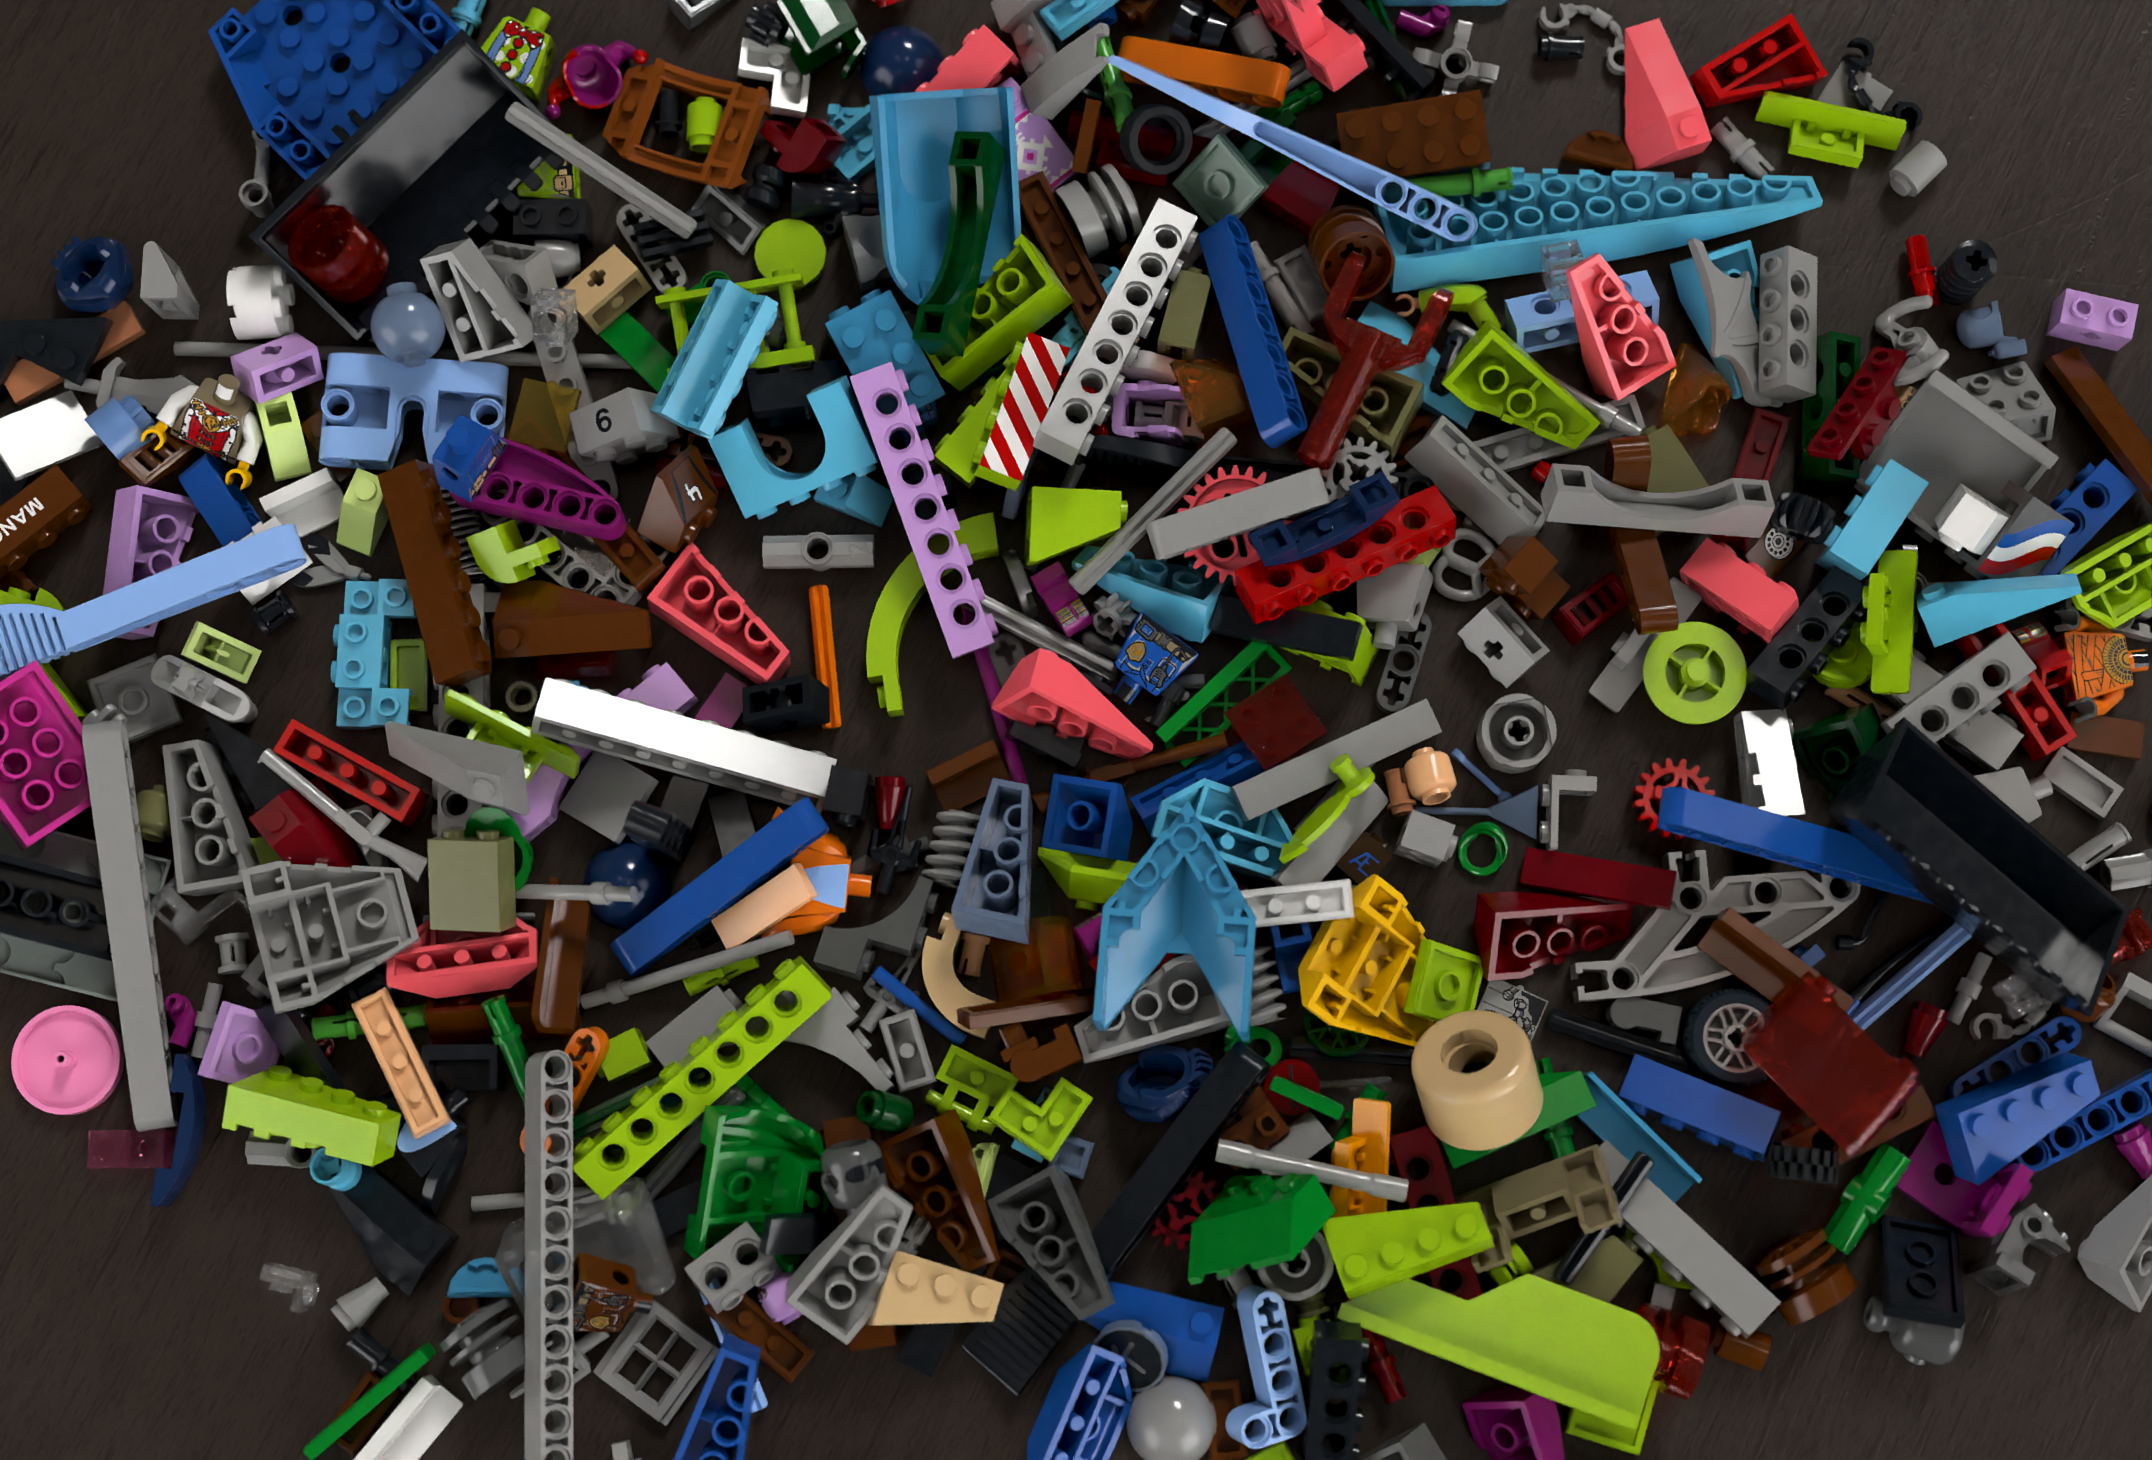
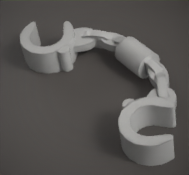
[1539,3,1625,76]
[1969,998,2052,1040]

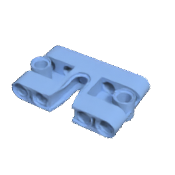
[318,352,509,471]

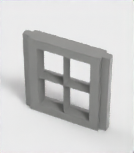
[593,1299,720,1426]

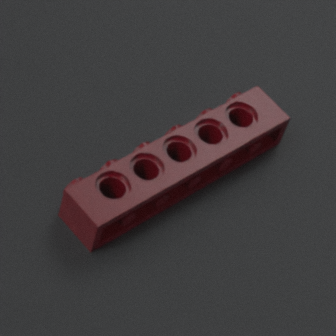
[1389,1125,1483,1301]

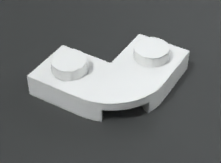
[737,38,810,119]

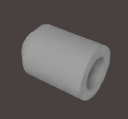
[1889,140,1947,197]

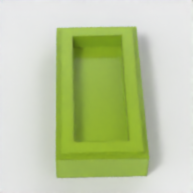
[390,638,430,714]

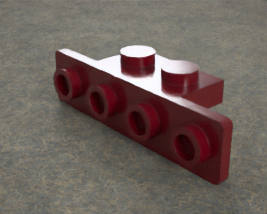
[1067,110,1211,187]
[1807,347,1908,460]

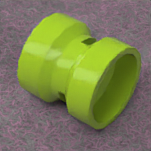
[1486,1239,1534,1287]

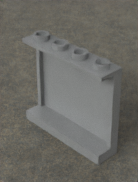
[1853,369,2059,565]

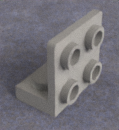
[1956,361,2056,443]

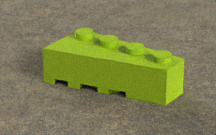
[934,352,1015,489]
[222,1065,401,1166]

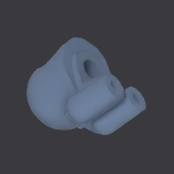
[1956,300,2027,359]

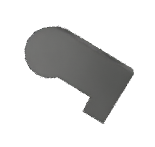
[1605,997,1682,1046]

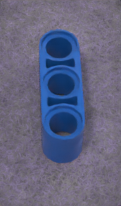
[179,452,264,547]

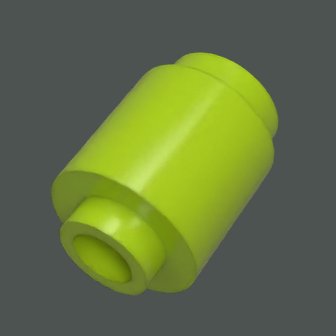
[686,97,724,154]

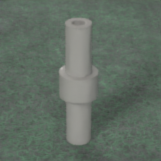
[1946,952,1993,1025]
[191,982,223,1058]

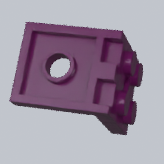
[1895,1121,2034,1237]

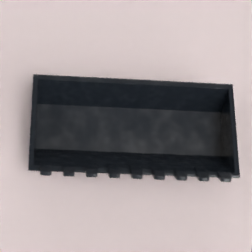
[249,29,565,342]
[1826,717,2129,1017]

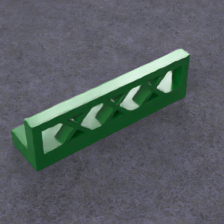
[1155,641,1292,769]

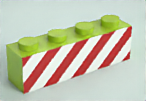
[972,332,1070,491]

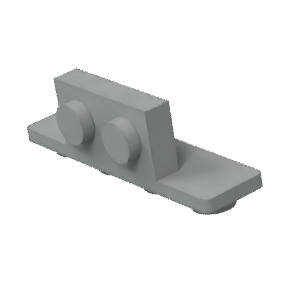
[1588,577,1702,713]

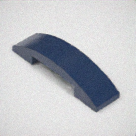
[1248,471,1400,566]
[150,1054,206,1206]

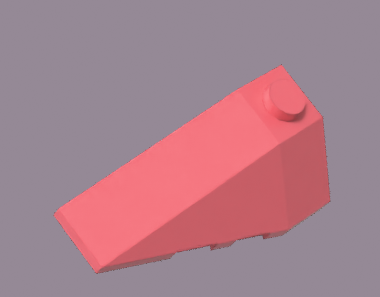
[1624,18,1712,171]
[1566,253,1677,401]
[991,648,1154,760]

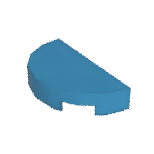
[447,1257,525,1298]

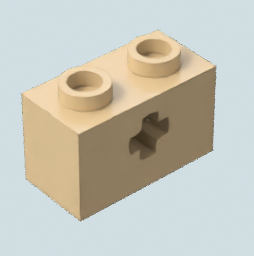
[559,245,651,335]

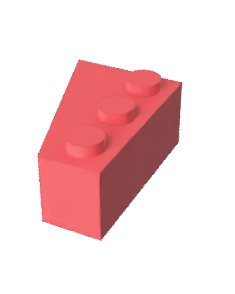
[1679,538,1799,645]

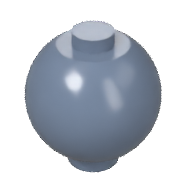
[371,282,446,367]

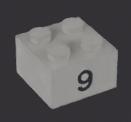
[569,387,680,465]

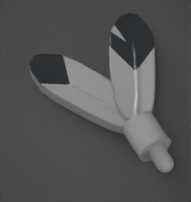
[292,534,372,589]

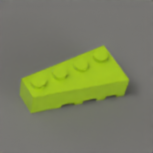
[924,233,1074,392]
[1322,1202,1495,1300]

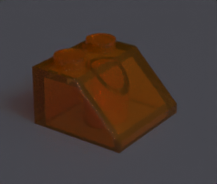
[988,914,1082,1002]

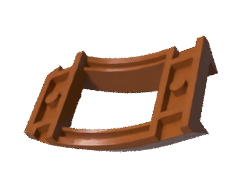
[602,58,772,189]

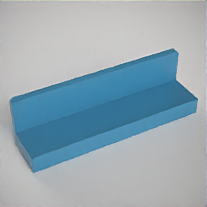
[1575,1071,1703,1203]

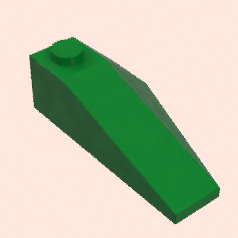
[1441,1070,1597,1169]

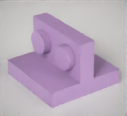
[198,1001,281,1084]

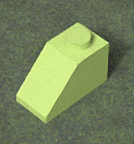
[336,468,389,557]

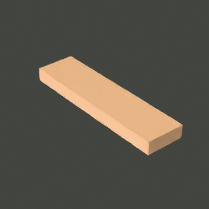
[351,987,452,1139]

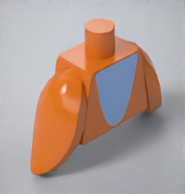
[760,807,872,938]

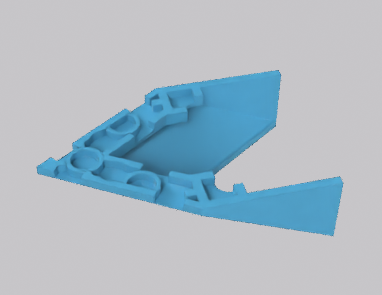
[1093,800,1256,1042]

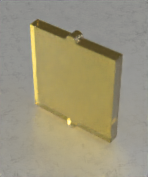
[508,378,582,453]

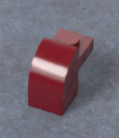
[759,118,848,174]

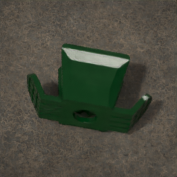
[777,0,867,81]

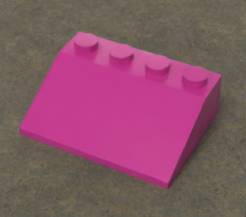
[0,660,91,851]

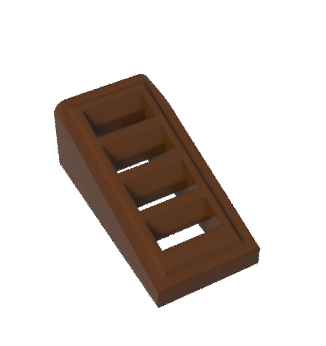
[119,427,201,487]

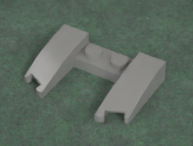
[991,0,1109,120]

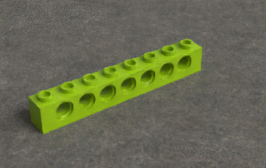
[573,955,833,1200]

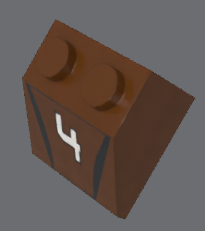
[637,444,719,554]

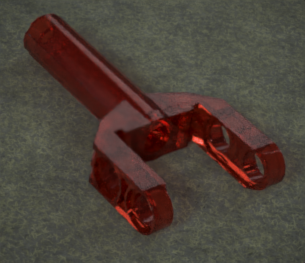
[1296,251,1454,470]

